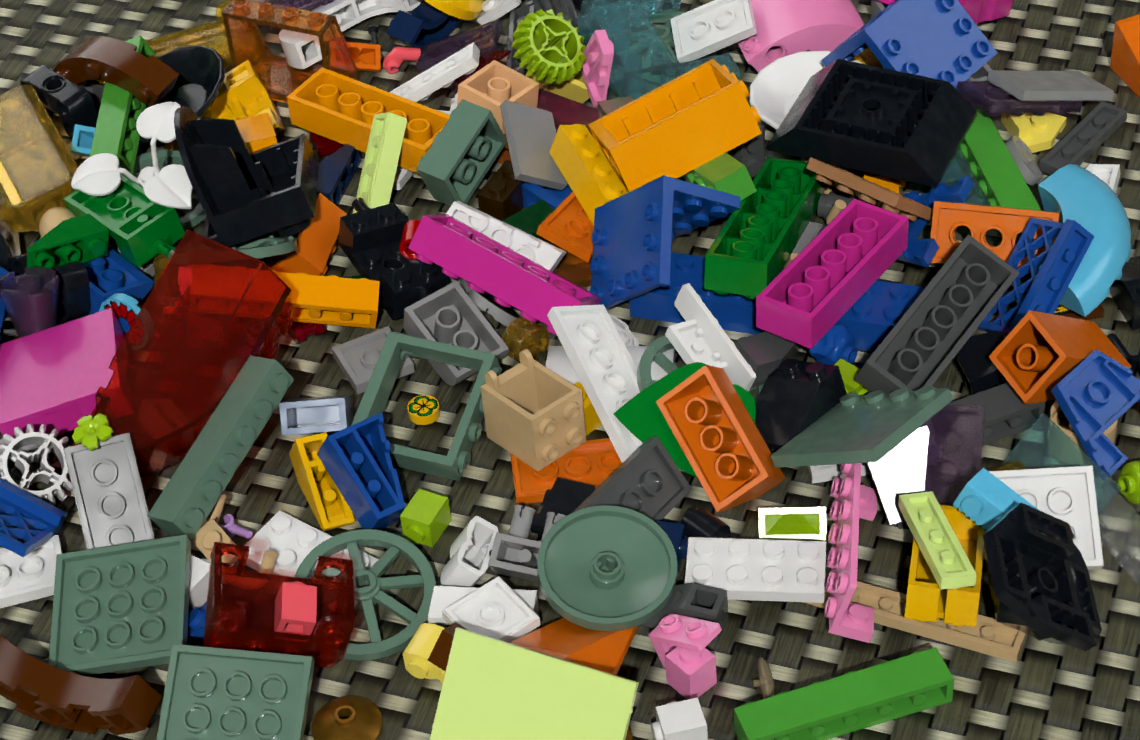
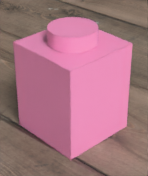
[665,646,717,700]

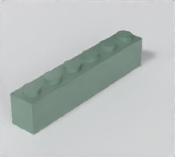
[147,355,294,540]

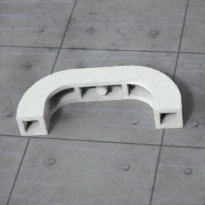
[279,0,423,69]

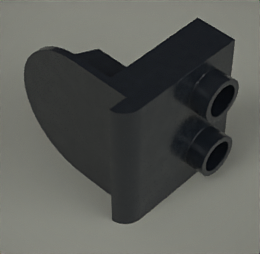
[174,106,319,250]

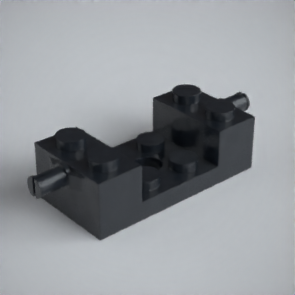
[338,198,450,320]

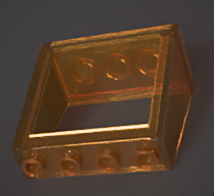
[222,0,360,103]

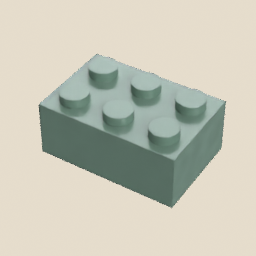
[416,99,507,206]

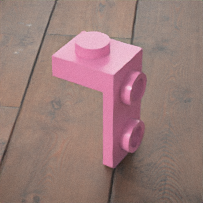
[649,613,722,668]

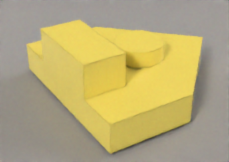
[1001,107,1067,153]

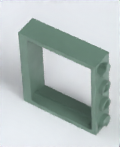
[351,331,502,481]

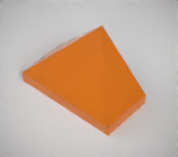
[326,40,381,72]

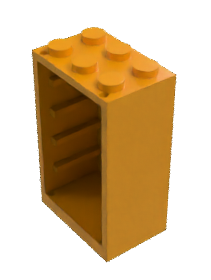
[588,59,762,192]

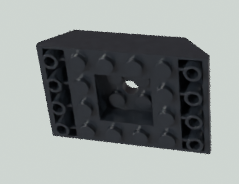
[767,59,977,188]

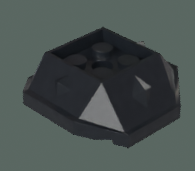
[983,502,1102,651]

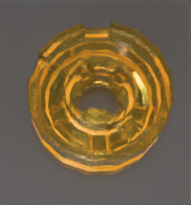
[502,316,550,363]

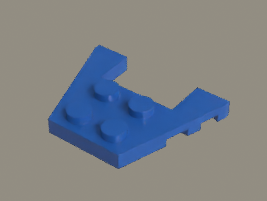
[879,176,974,267]
[1051,349,1140,481]

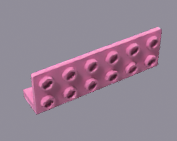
[824,463,878,643]

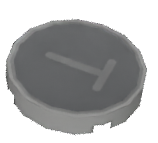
[468,289,523,330]

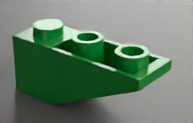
[26,214,109,278]

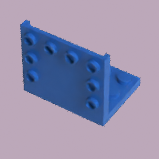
[821,0,998,89]
[589,175,741,309]

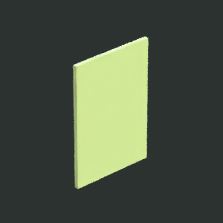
[430,627,639,740]

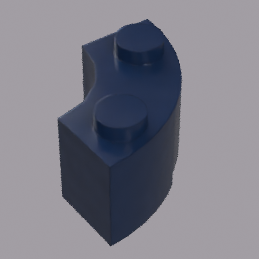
[386,0,461,49]

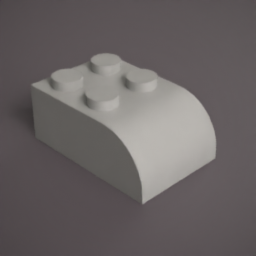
[403,280,509,386]

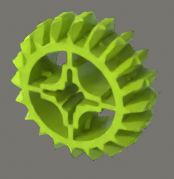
[511,9,587,86]

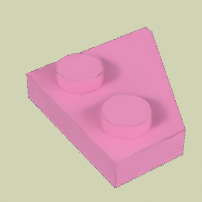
[581,29,614,108]

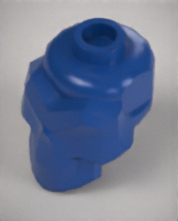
[808,320,858,365]

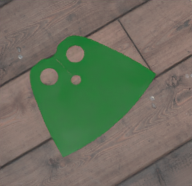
[614,362,756,478]

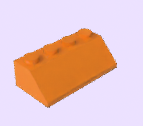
[655,365,786,513]

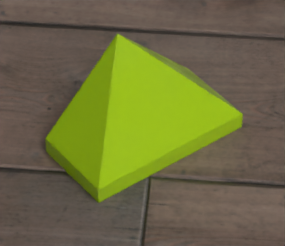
[758,506,827,541]

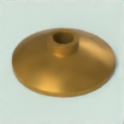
[311,696,383,740]

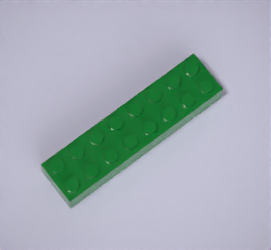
[704,157,824,300]

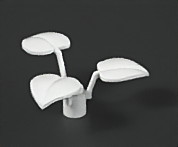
[71,101,193,209]

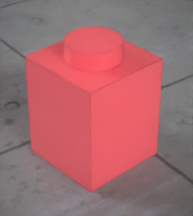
[274,581,317,640]

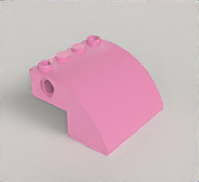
[737,0,865,73]

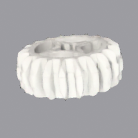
[0,423,73,506]

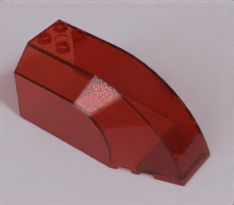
[72,229,294,477]

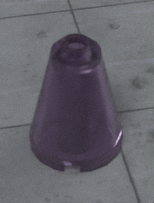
[0,267,60,338]

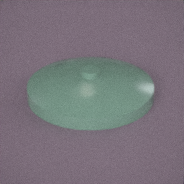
[537,505,678,631]

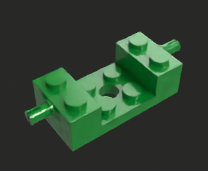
[63,174,186,268]

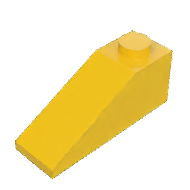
[289,432,355,531]

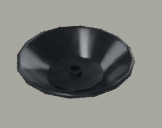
[139,45,225,143]

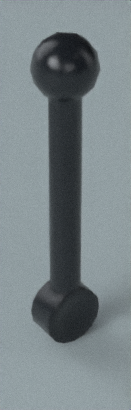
[368,25,384,64]

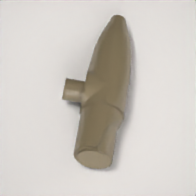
[753,657,775,699]

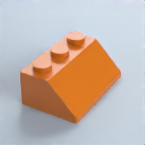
[263,193,347,276]

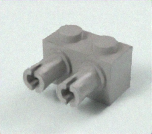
[488,505,566,583]

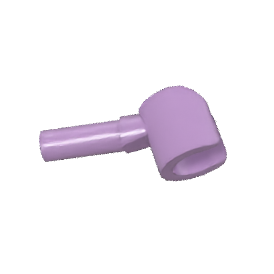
[217,514,253,539]

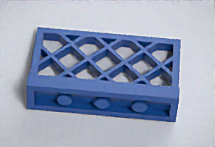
[977,218,1094,336]
[0,479,67,558]

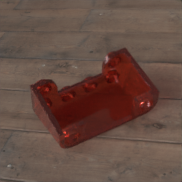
[203,542,356,668]

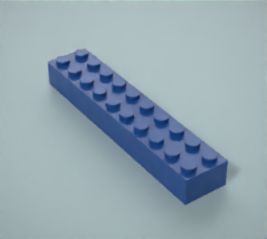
[629,252,926,351]

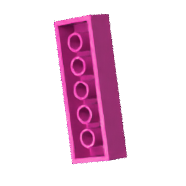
[756,199,909,349]
[408,214,602,335]

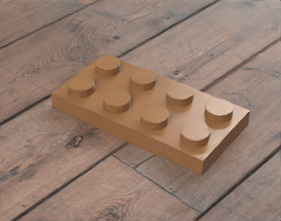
[806,157,933,222]

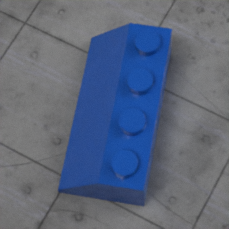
[34,240,154,316]

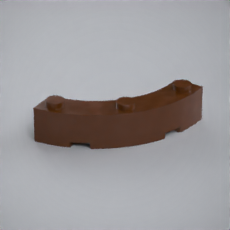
[53,36,179,106]
[0,635,162,735]

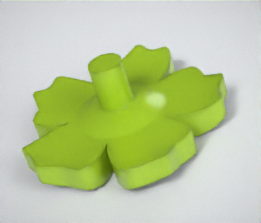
[72,413,113,451]

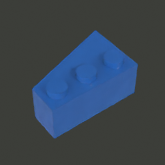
[317,412,406,530]

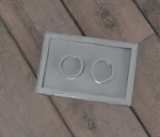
[500,100,568,190]

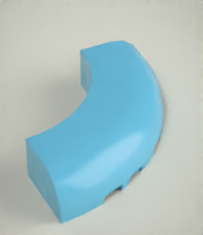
[1038,164,1131,317]

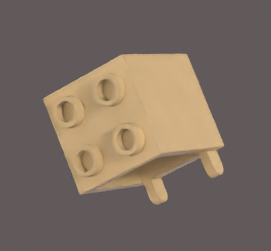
[481,349,587,472]

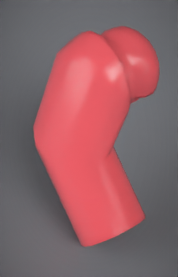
[383,46,421,74]

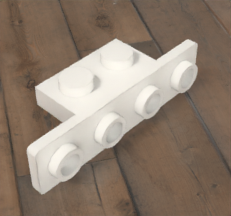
[665,283,756,392]

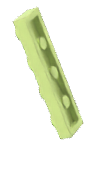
[898,491,977,590]

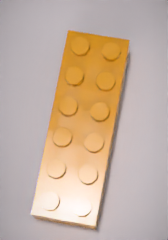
[287,67,450,174]

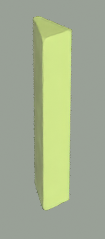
[353,112,407,214]

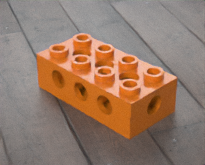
[930,201,1060,273]

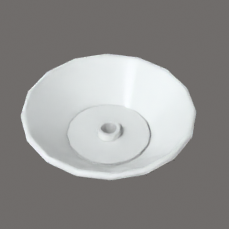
[750,50,863,130]

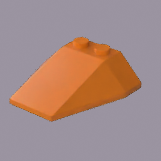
[510,618,638,675]

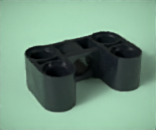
[20,65,98,139]
[7,253,91,324]

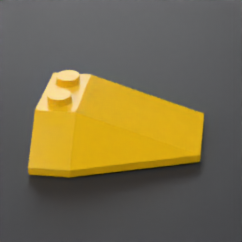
[164,60,285,165]

